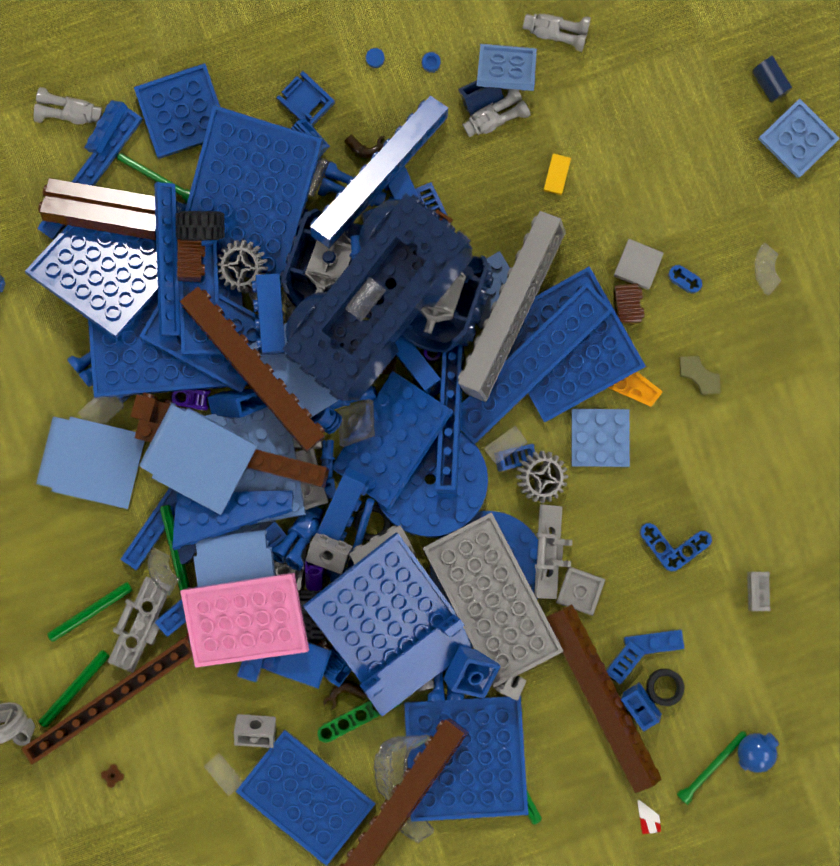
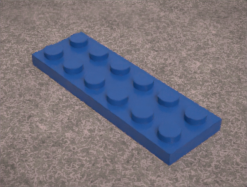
[179,240,221,356]

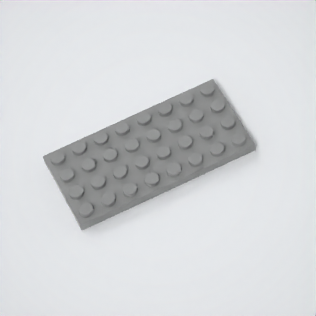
[423,512,564,687]

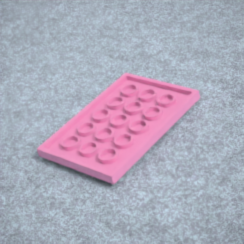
[180,573,309,667]

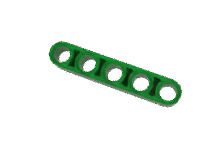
[317,700,404,743]

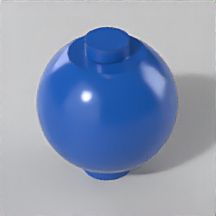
[738,732,780,773]

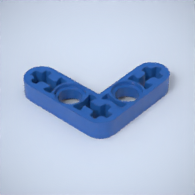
[640,523,712,571]

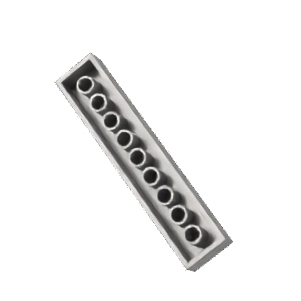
[458,211,566,402]

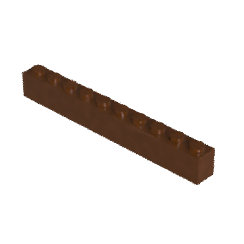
[180,287,325,453]
[135,419,330,488]
[546,604,662,793]
[21,636,193,765]
[340,718,469,866]

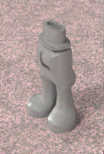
[523,14,591,52]
[34,87,102,125]
[462,89,531,137]

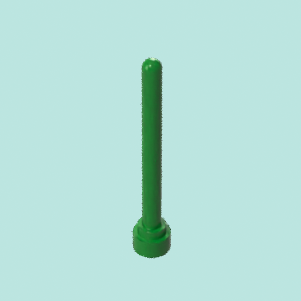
[117,153,191,203]
[676,731,747,805]

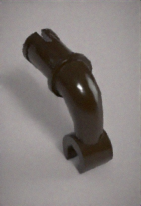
[344,134,385,159]
[323,680,367,710]

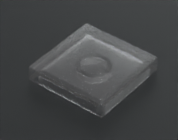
[339,399,375,447]

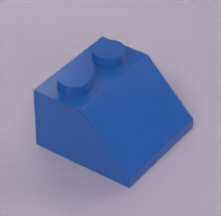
[444,646,501,698]

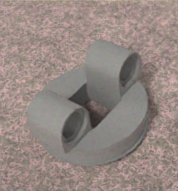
[0,702,35,746]

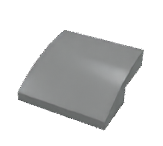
[614,239,664,290]

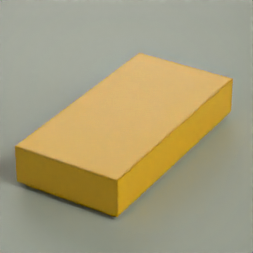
[543,153,571,195]

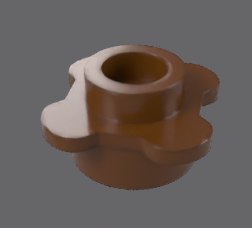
[101,764,124,788]

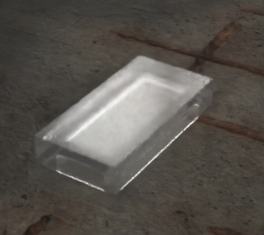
[345,277,386,321]
[204,753,243,796]

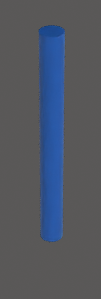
[347,498,375,568]

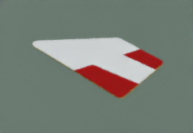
[638,800,661,834]

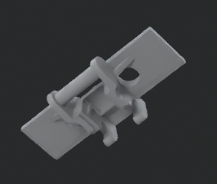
[534,505,573,599]
[108,576,171,673]

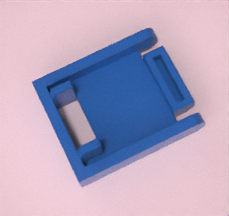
[276,71,335,126]

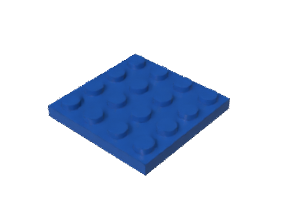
[134,63,220,159]

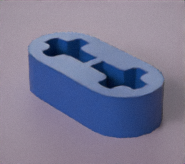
[668,265,702,294]

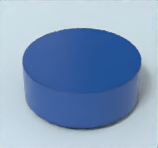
[366,48,385,68]
[422,52,441,73]

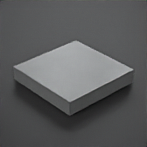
[556,567,605,616]

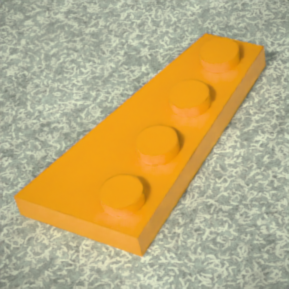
[609,372,663,407]

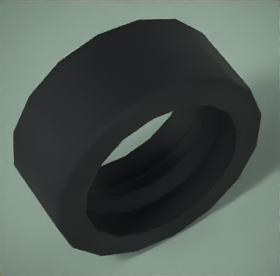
[355,505,391,541]
[646,668,685,706]

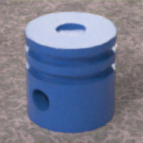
[310,406,342,434]

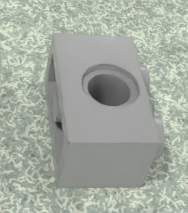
[306,533,353,574]
[234,714,276,748]

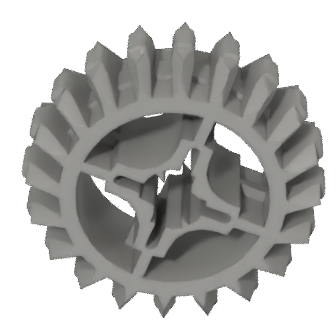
[217,240,268,292]
[516,451,568,503]

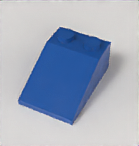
[261,641,331,688]

